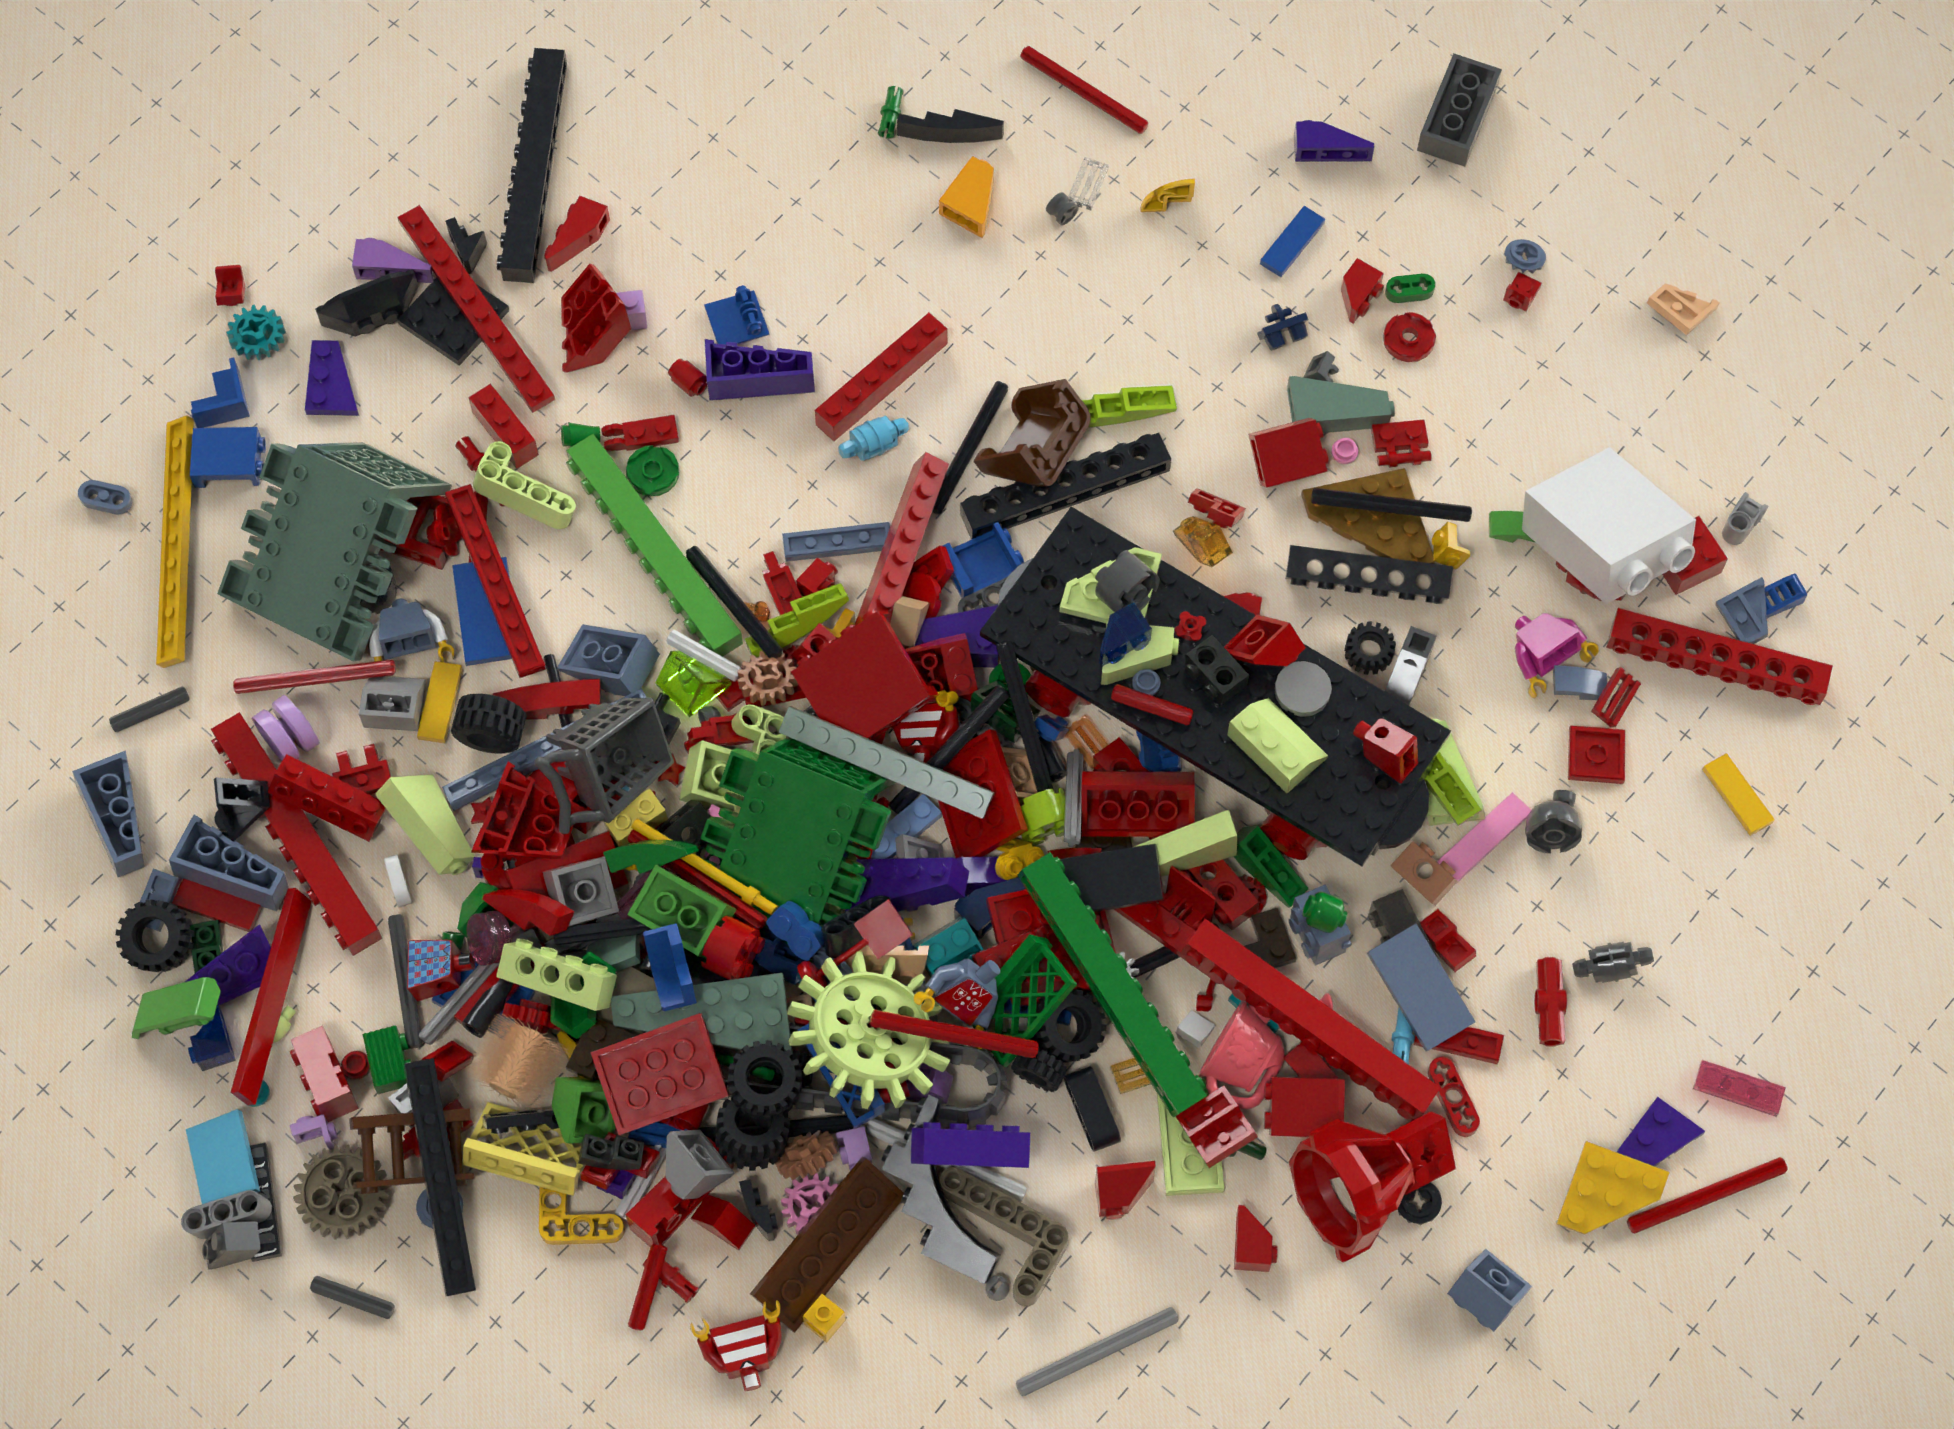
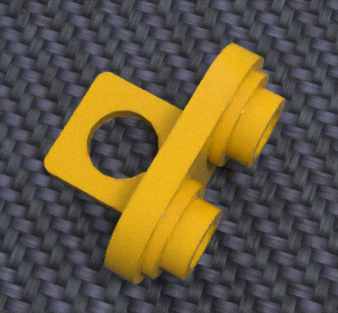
[995,838,1044,880]

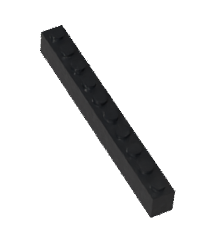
[497,48,567,283]

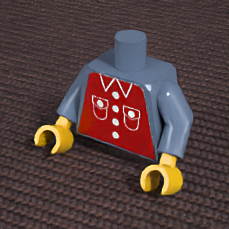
[914,959,1000,1049]

